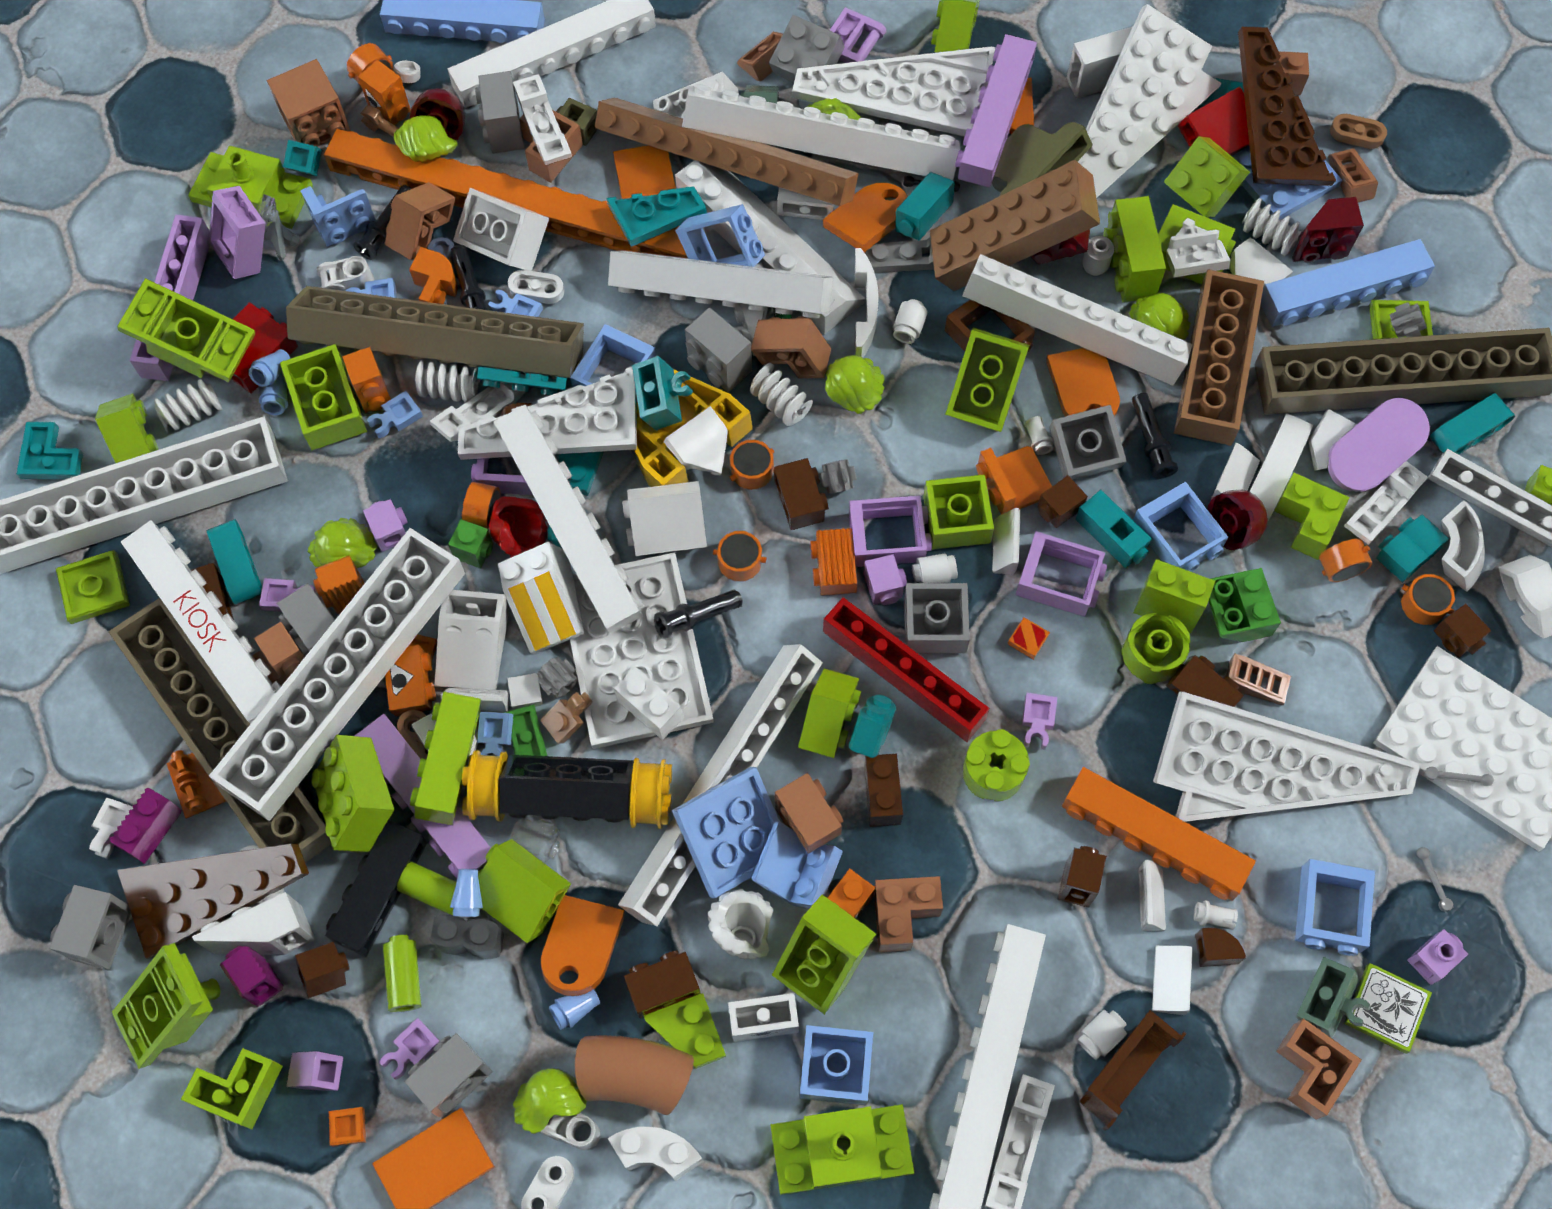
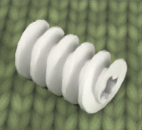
[1242,198,1305,256]
[415,360,480,403]
[750,363,813,426]
[154,379,223,433]

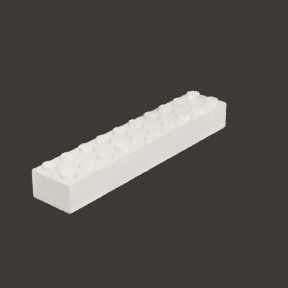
[0,417,288,574]
[209,528,465,821]

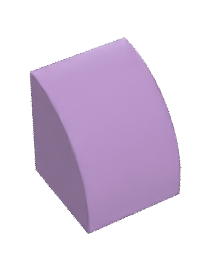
[287,1051,343,1091]

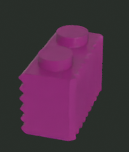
[109,788,183,864]
[220,946,284,1007]

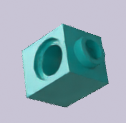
[283,140,322,176]

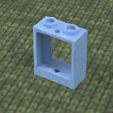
[675,204,765,267]
[570,324,656,387]
[1133,482,1228,572]
[1295,859,1375,956]

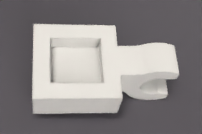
[89,797,133,859]

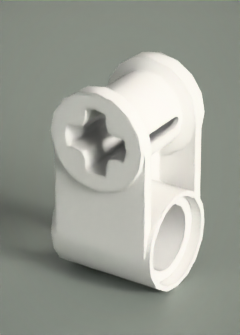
[316,256,374,291]
[540,1113,600,1150]

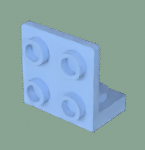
[300,186,376,247]
[752,822,843,909]

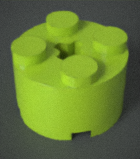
[1122,613,1190,684]
[963,729,1030,801]

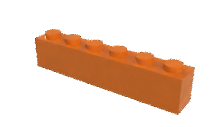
[1061,767,1256,901]

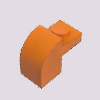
[409,247,458,304]

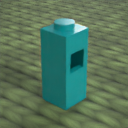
[896,172,954,241]
[1075,490,1152,568]

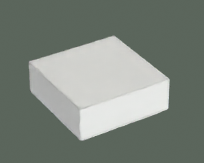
[507,673,543,710]

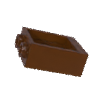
[945,300,1035,353]

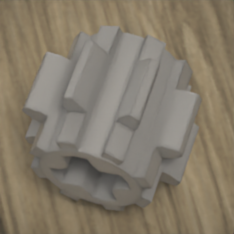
[1389,302,1427,338]
[819,459,857,493]
[537,657,578,698]

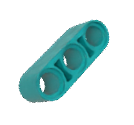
[1430,393,1516,455]
[206,519,262,605]

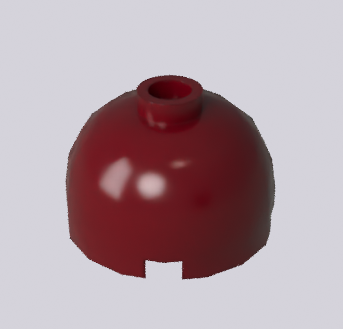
[410,88,466,140]
[1207,489,1268,550]

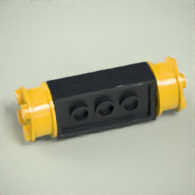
[462,750,672,829]

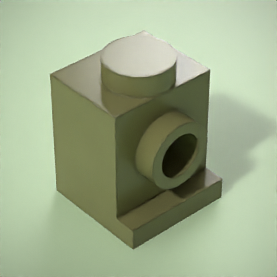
[556,98,598,146]

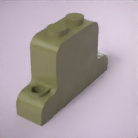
[992,122,1093,196]

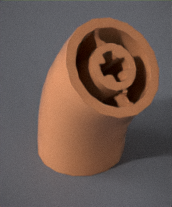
[575,1035,694,1115]

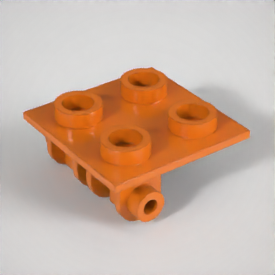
[166,750,227,819]

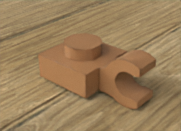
[540,692,593,744]

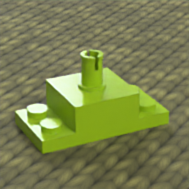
[188,145,313,229]
[117,278,255,382]
[112,943,221,1069]
[770,1104,914,1195]

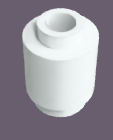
[1082,236,1114,276]
[893,299,928,344]
[912,553,958,583]
[1077,1010,1127,1060]

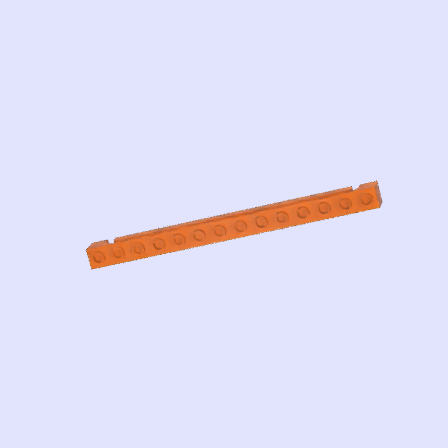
[324,129,688,258]

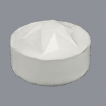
[393,60,421,83]

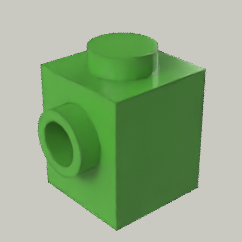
[448,519,493,569]

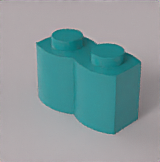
[1376,514,1449,583]
[849,695,896,758]

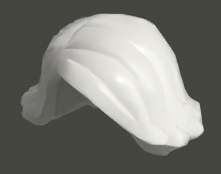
[708,889,773,960]

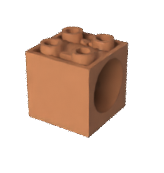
[266,59,351,147]

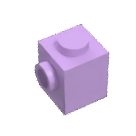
[363,499,408,552]
[863,554,907,605]
[1407,929,1468,985]

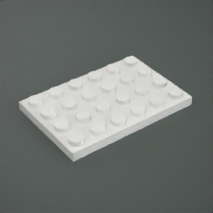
[570,552,714,749]
[1373,646,1552,852]

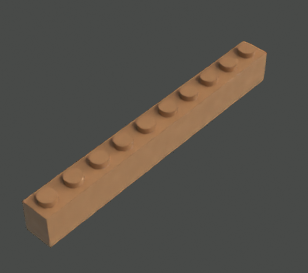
[595,97,859,206]

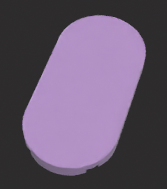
[1328,398,1430,492]

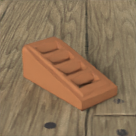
[1328,148,1378,202]
[1226,653,1291,705]

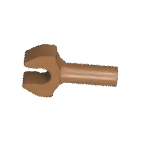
[361,105,399,137]

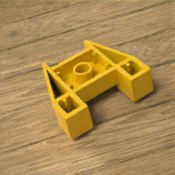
[631,370,753,487]

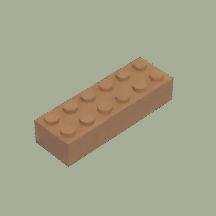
[930,160,1100,291]
[1174,269,1264,446]

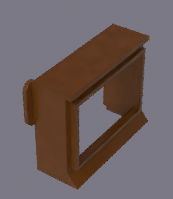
[1079,1010,1187,1131]

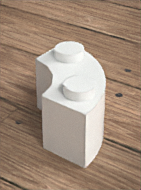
[1441,500,1485,592]
[1499,555,1552,638]
[608,1127,704,1181]

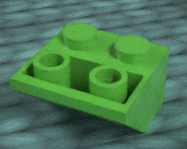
[1209,568,1281,642]

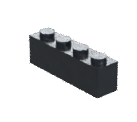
[325,820,427,957]

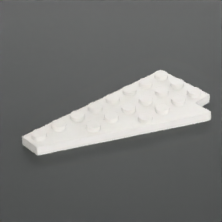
[1078,4,1221,198]
[791,46,995,136]
[1153,691,1421,822]

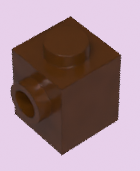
[1037,475,1088,528]
[1434,603,1491,658]
[295,941,350,998]

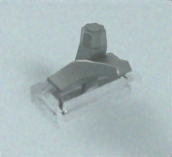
[255,194,300,261]

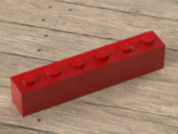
[823,597,990,742]

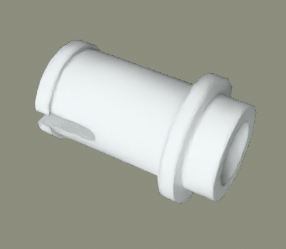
[1025,416,1054,455]
[1194,900,1238,930]

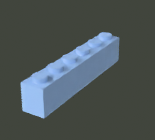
[380,0,545,43]
[1261,239,1435,327]

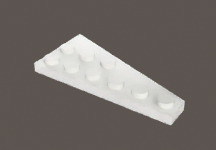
[458,367,637,460]

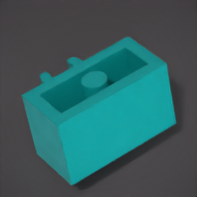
[632,356,693,430]

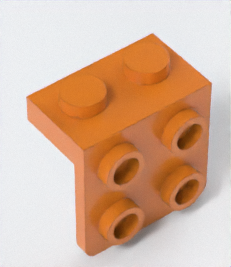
[976,446,1052,515]

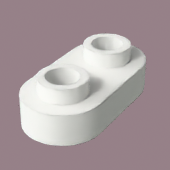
[508,270,564,304]
[521,1156,574,1209]

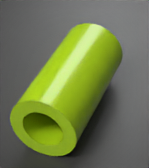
[397,862,456,915]
[383,935,422,1012]

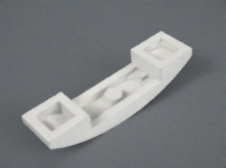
[513,74,572,165]
[854,248,879,358]
[430,370,525,442]
[1249,413,1313,521]
[1344,461,1428,545]
[985,1074,1055,1209]

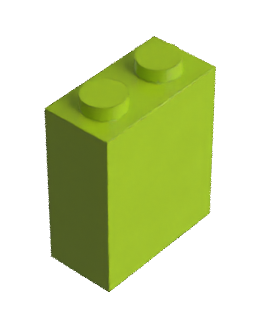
[1158,204,1236,284]
[1133,559,1215,634]
[478,839,571,943]

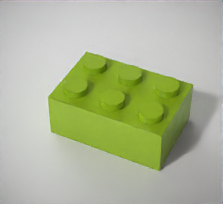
[1103,196,1166,303]
[945,328,1030,432]
[280,344,367,450]
[311,735,394,852]
[772,895,876,1015]

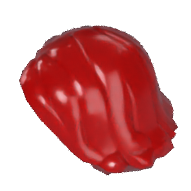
[488,496,549,558]

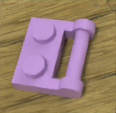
[830,7,886,63]

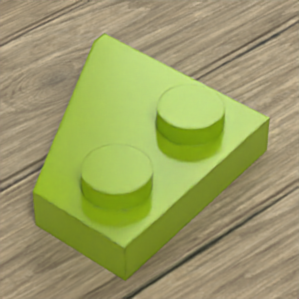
[644,993,726,1069]

